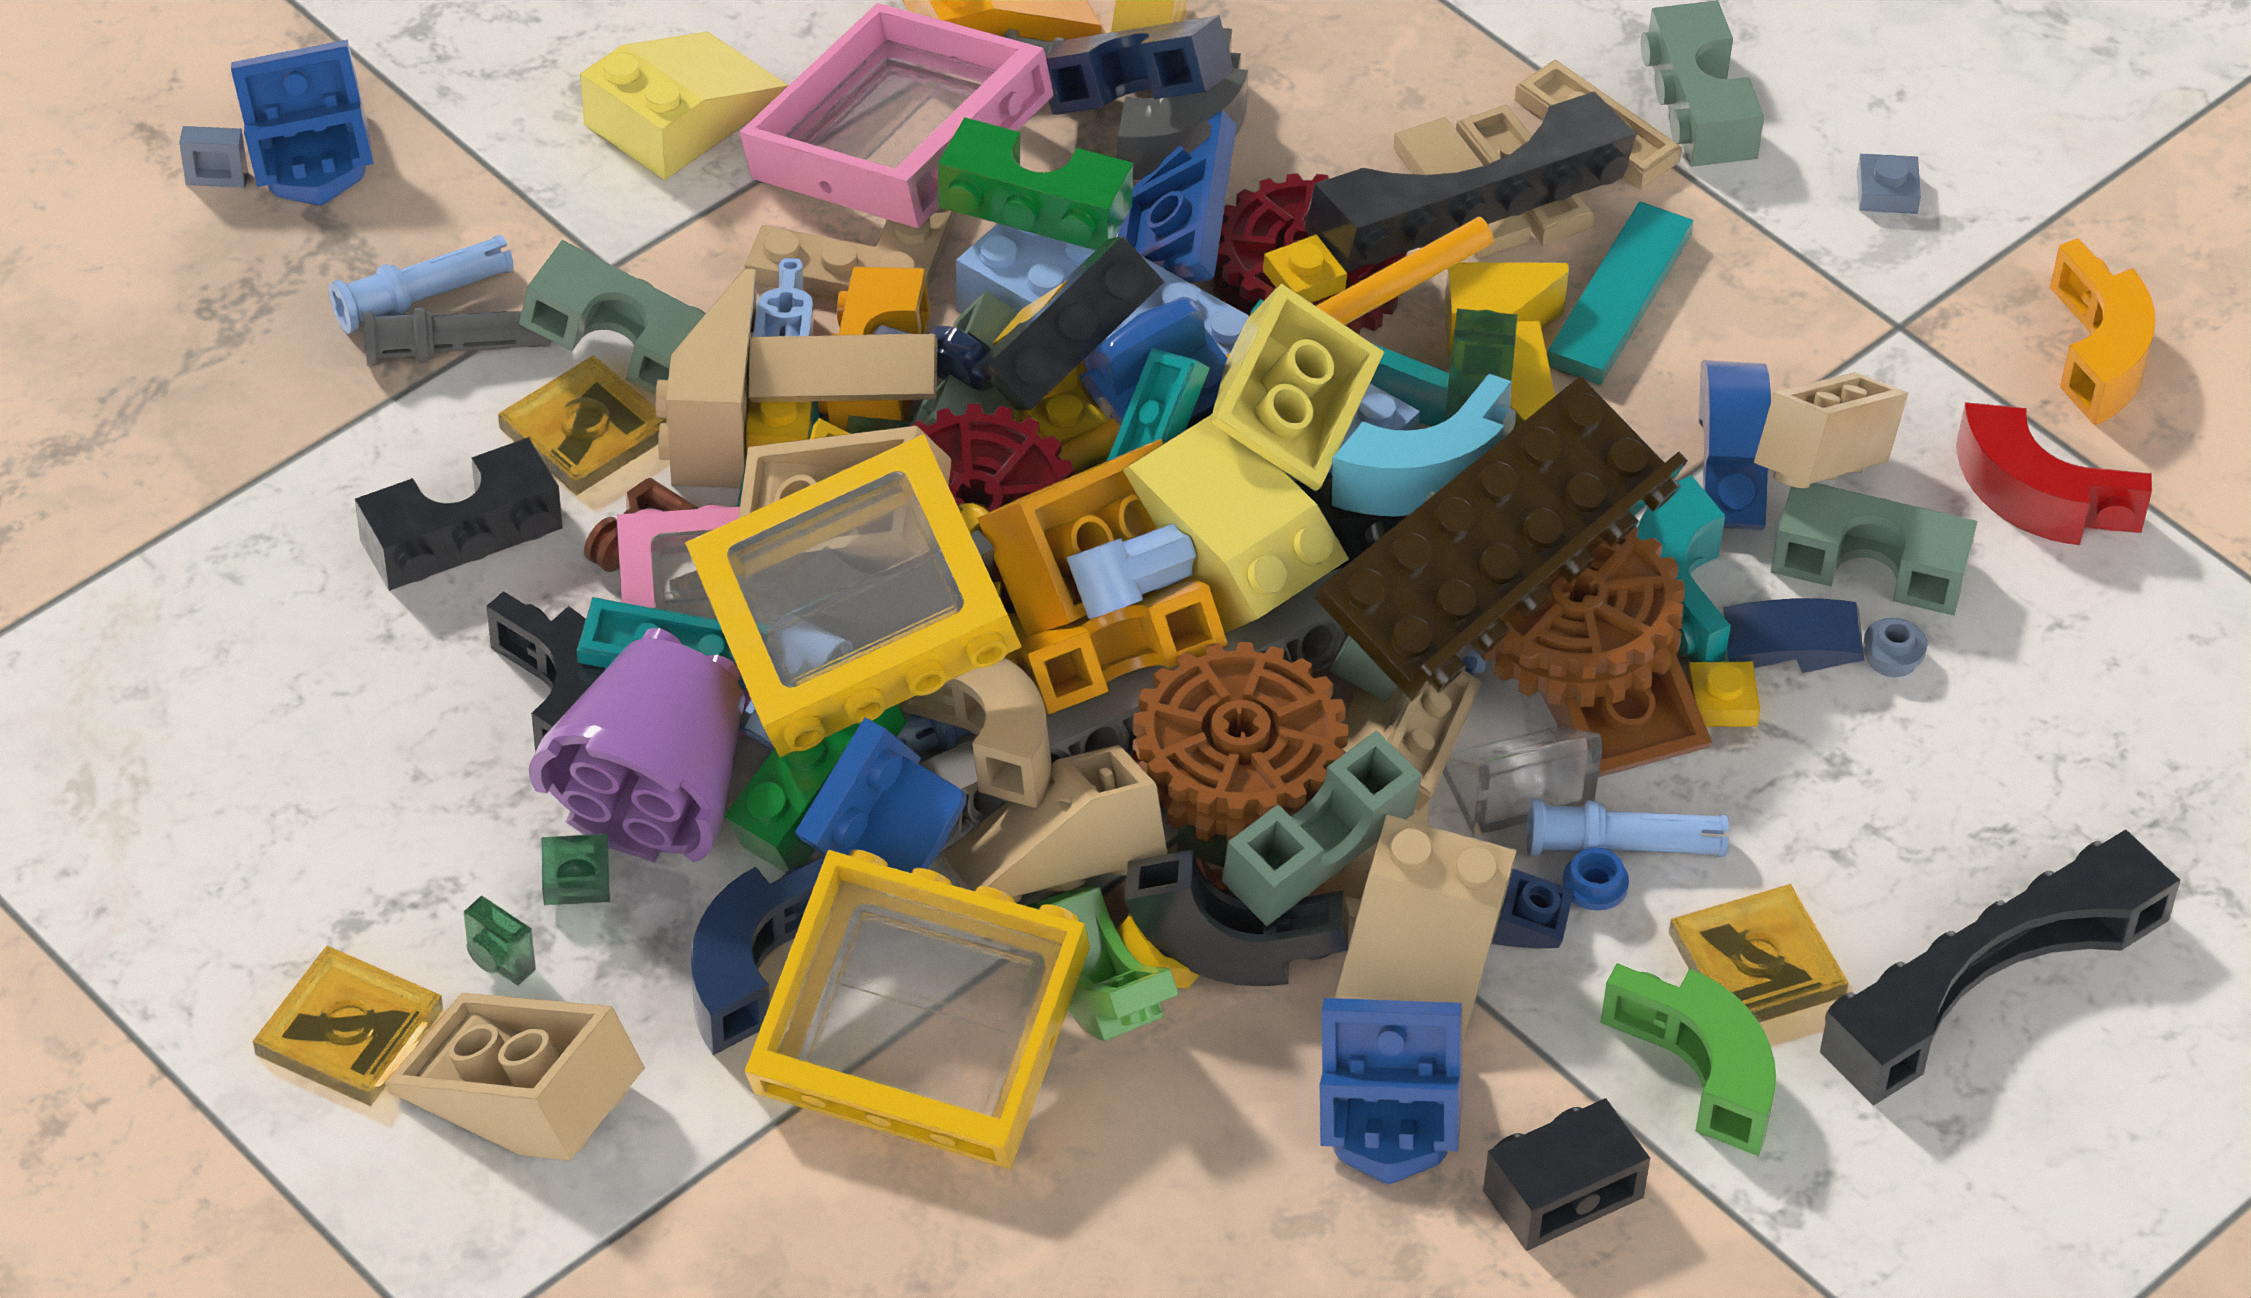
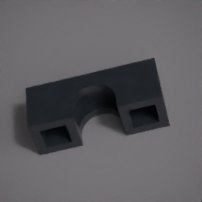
[975,236,1165,411]
[355,437,563,591]

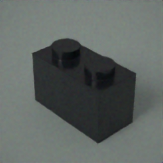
[1483,1098,1650,1251]

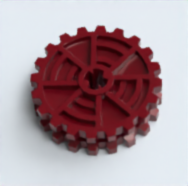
[1212,173,1407,335]
[909,403,1075,610]

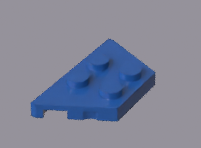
[1118,110,1237,283]

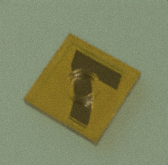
[498,355,667,496]
[1669,884,1849,1023]
[253,945,443,1106]

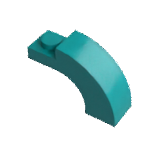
[1638,475,1731,662]

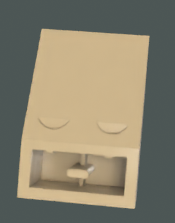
[942,745,1167,903]

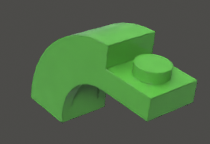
[1026,886,1179,1041]
[1600,963,1776,1156]

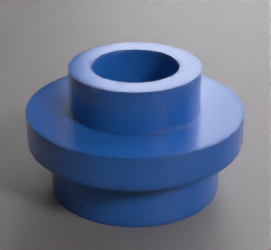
[1562,848,1629,911]

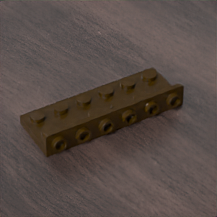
[1314,375,1688,701]

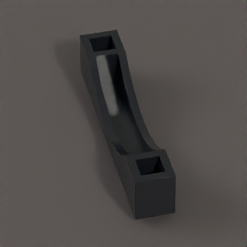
[1304,91,1637,272]
[1820,829,2181,1106]

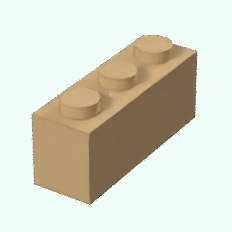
[1754,372,1908,488]

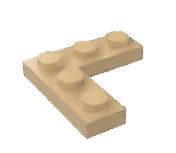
[745,208,958,300]

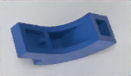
[1699,360,1771,530]

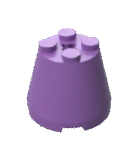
[529,628,745,862]

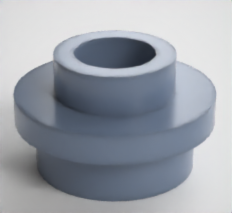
[1863,618,1928,677]

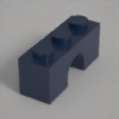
[1045,15,1234,115]

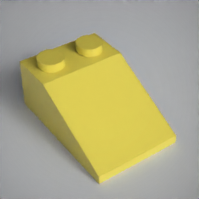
[580,31,789,180]
[1210,284,1384,492]
[1123,414,1349,633]

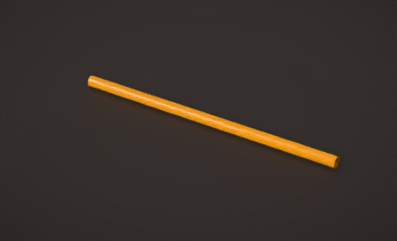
[976,216,1494,509]

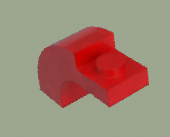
[1956,402,2152,545]

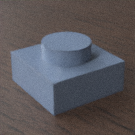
[179,126,248,188]
[1857,153,1921,214]

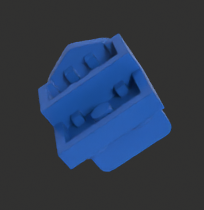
[231,39,374,206]
[1079,297,1228,431]
[795,717,967,873]
[1319,998,1462,1185]

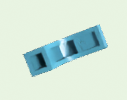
[1332,374,1516,516]

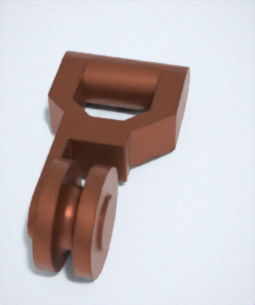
[584,478,699,572]

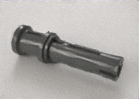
[363,308,549,366]

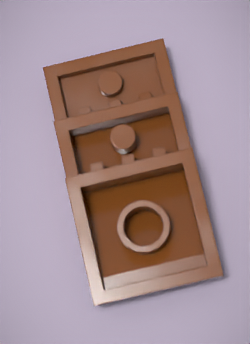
[1539,653,1712,779]

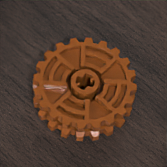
[1480,527,1685,707]
[1132,642,1348,844]

